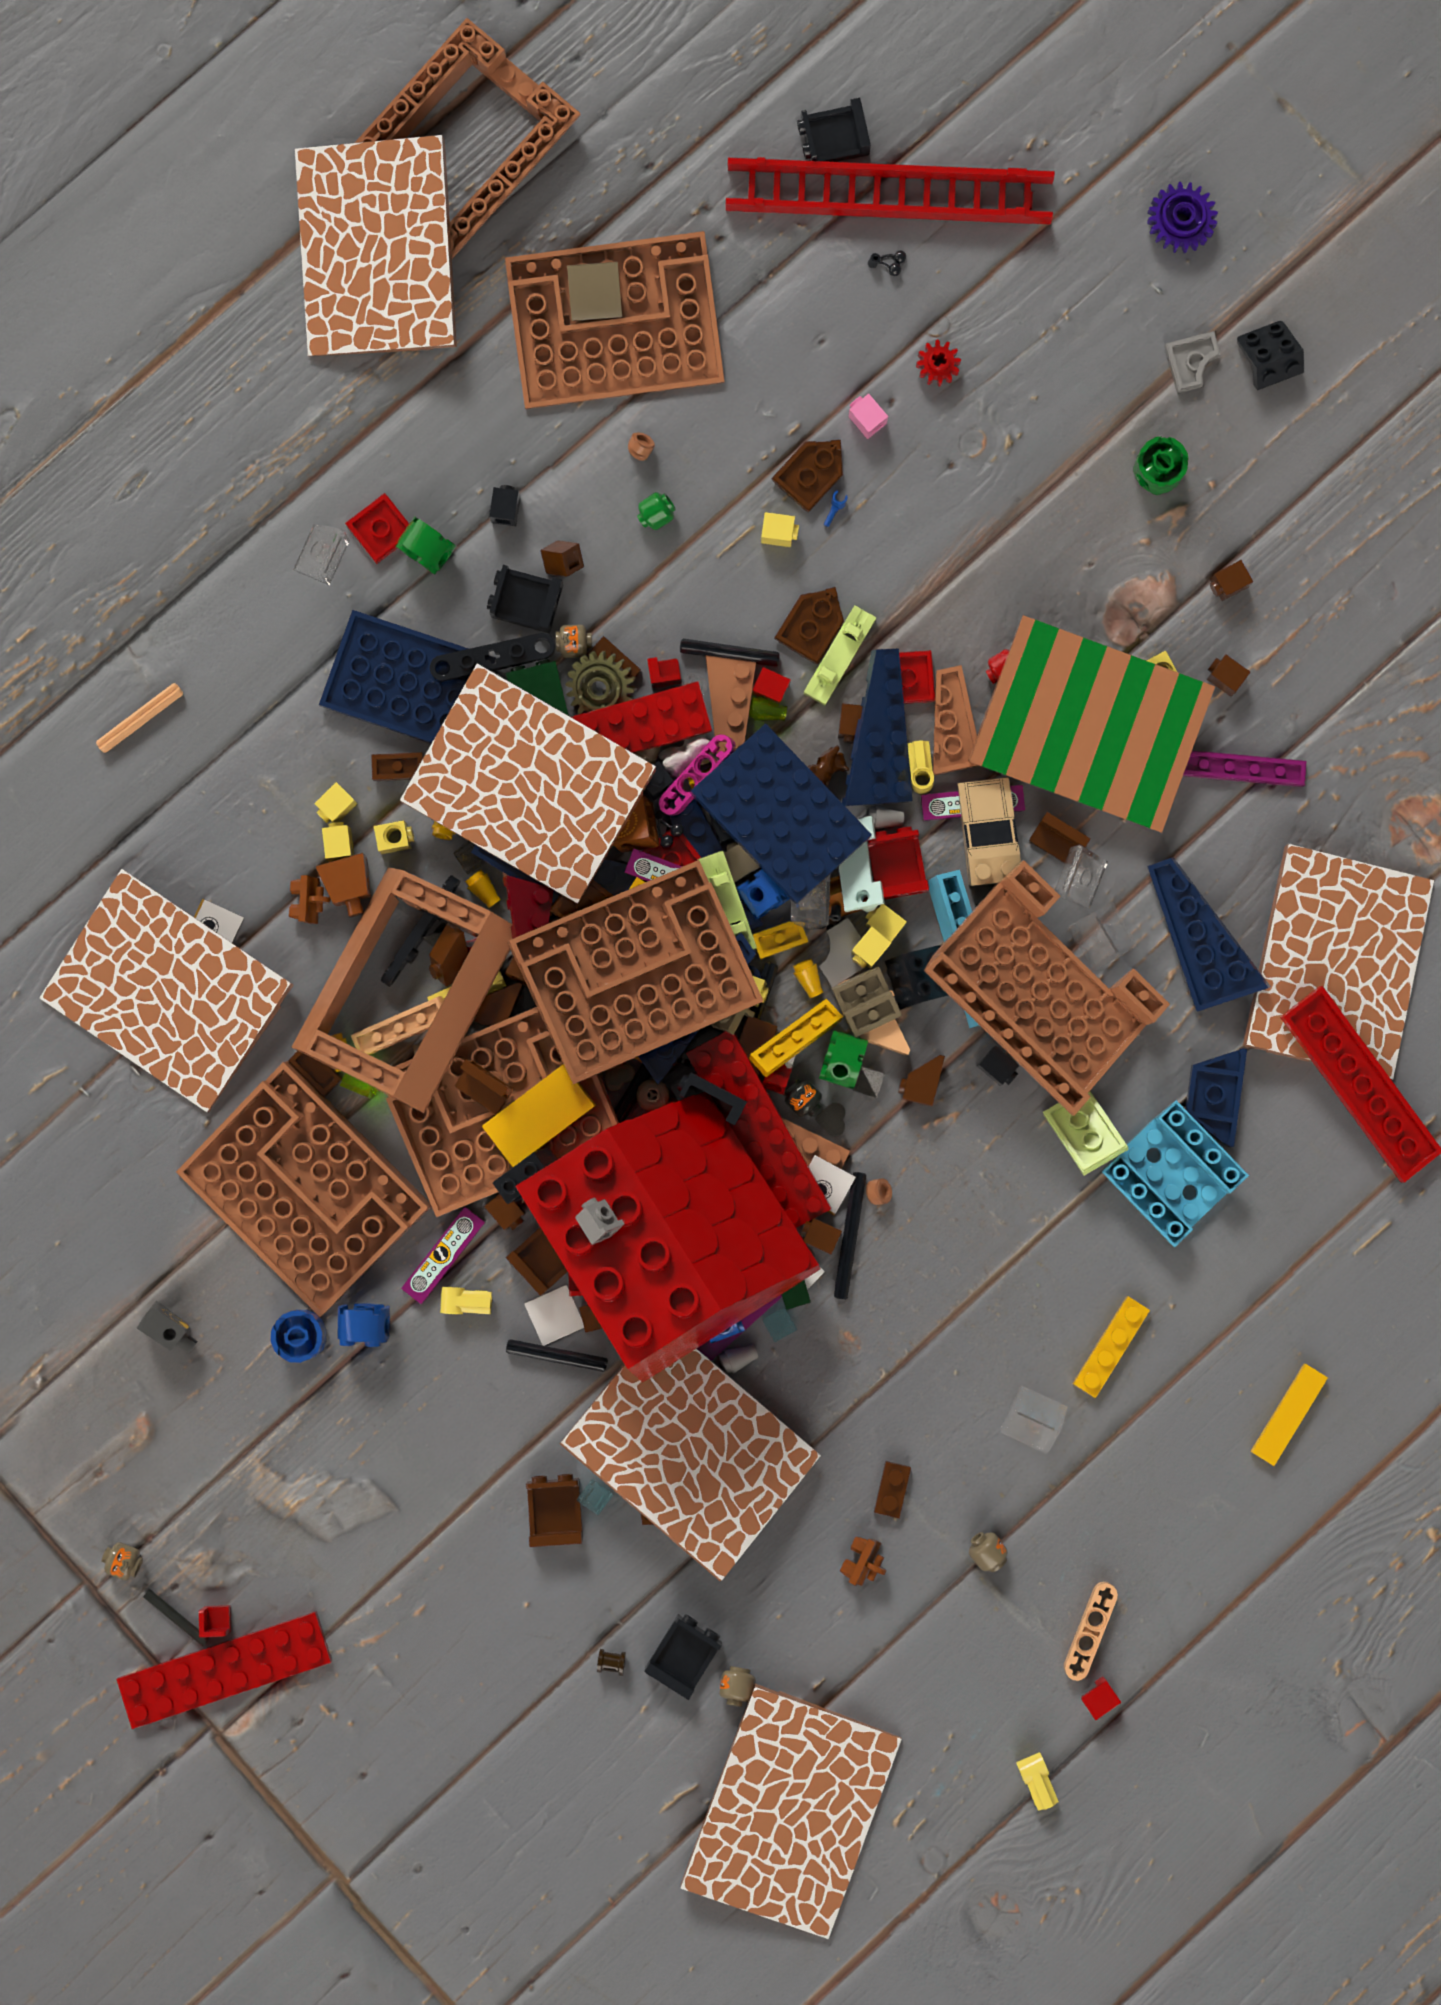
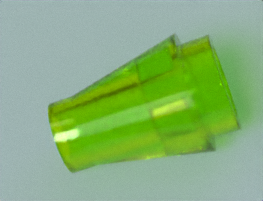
[749,696,788,721]

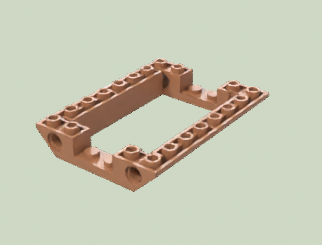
[355,18,581,259]
[291,867,512,1113]

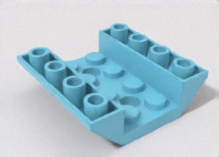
[1102,1100,1249,1247]

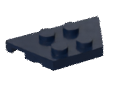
[1185,1048,1247,1147]

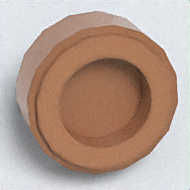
[628,432,655,461]
[866,1178,892,1205]

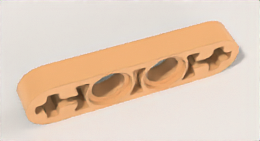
[1064,1582,1118,1681]

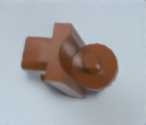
[289,875,331,924]
[840,1537,887,1586]

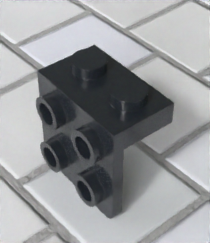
[1237,321,1304,391]
[885,945,949,1010]

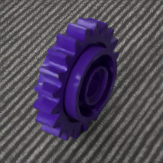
[1147,182,1218,253]

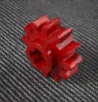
[916,339,961,387]

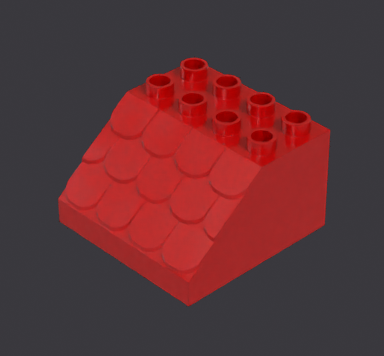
[515,1092,821,1382]

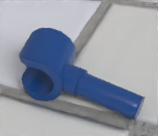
[823,491,848,527]

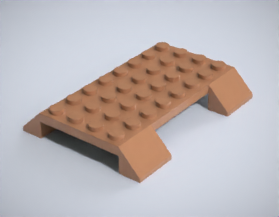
[924,860,1170,1116]

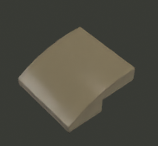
[567,262,622,321]
[831,966,902,1038]

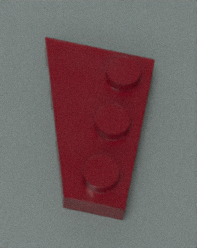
[503,875,554,939]

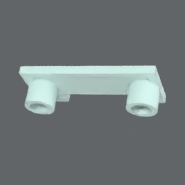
[839,816,885,912]

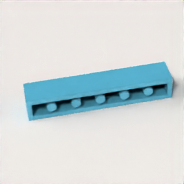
[928,870,980,1028]

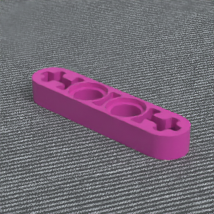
[659,734,736,816]

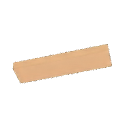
[351,996,444,1055]

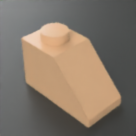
[859,1019,910,1056]

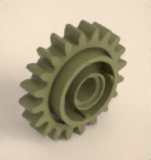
[565,651,637,714]

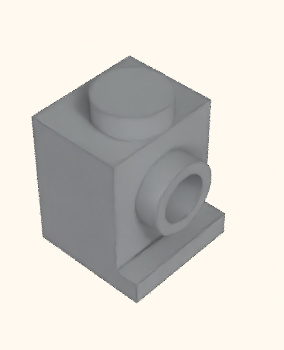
[575,1198,625,1245]

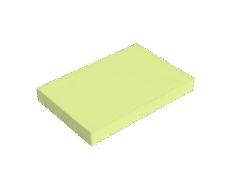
[1043,1091,1128,1176]

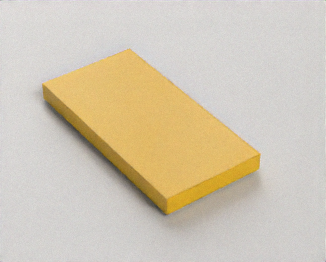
[482,1064,596,1167]

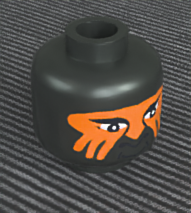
[784,1079,822,1117]

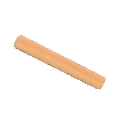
[96,683,183,753]

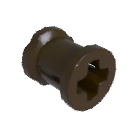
[597,1649,626,1676]

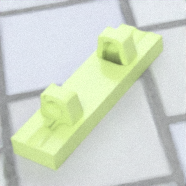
[803,605,876,706]
[698,851,757,949]

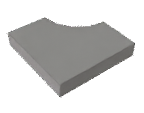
[1164,331,1221,394]
[819,918,867,988]

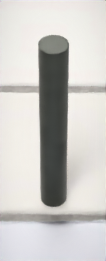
[143,1589,210,1646]

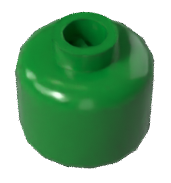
[637,492,676,530]

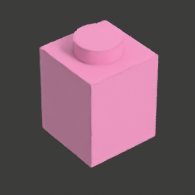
[848,394,888,439]

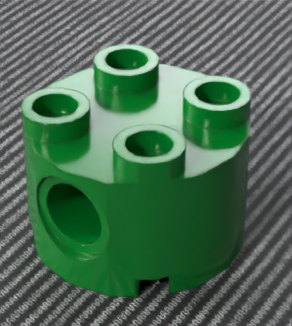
[1133,436,1189,495]
[396,517,457,575]
[819,1030,868,1089]

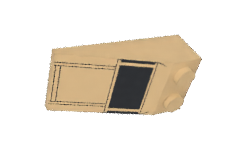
[957,778,1021,886]

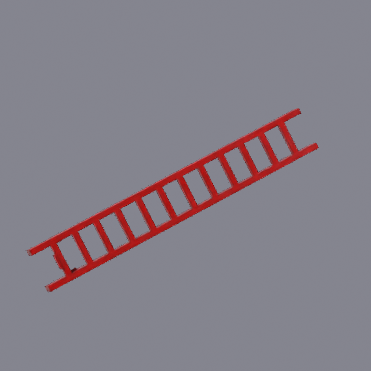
[725,157,1055,225]

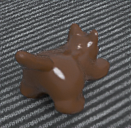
[807,745,849,787]

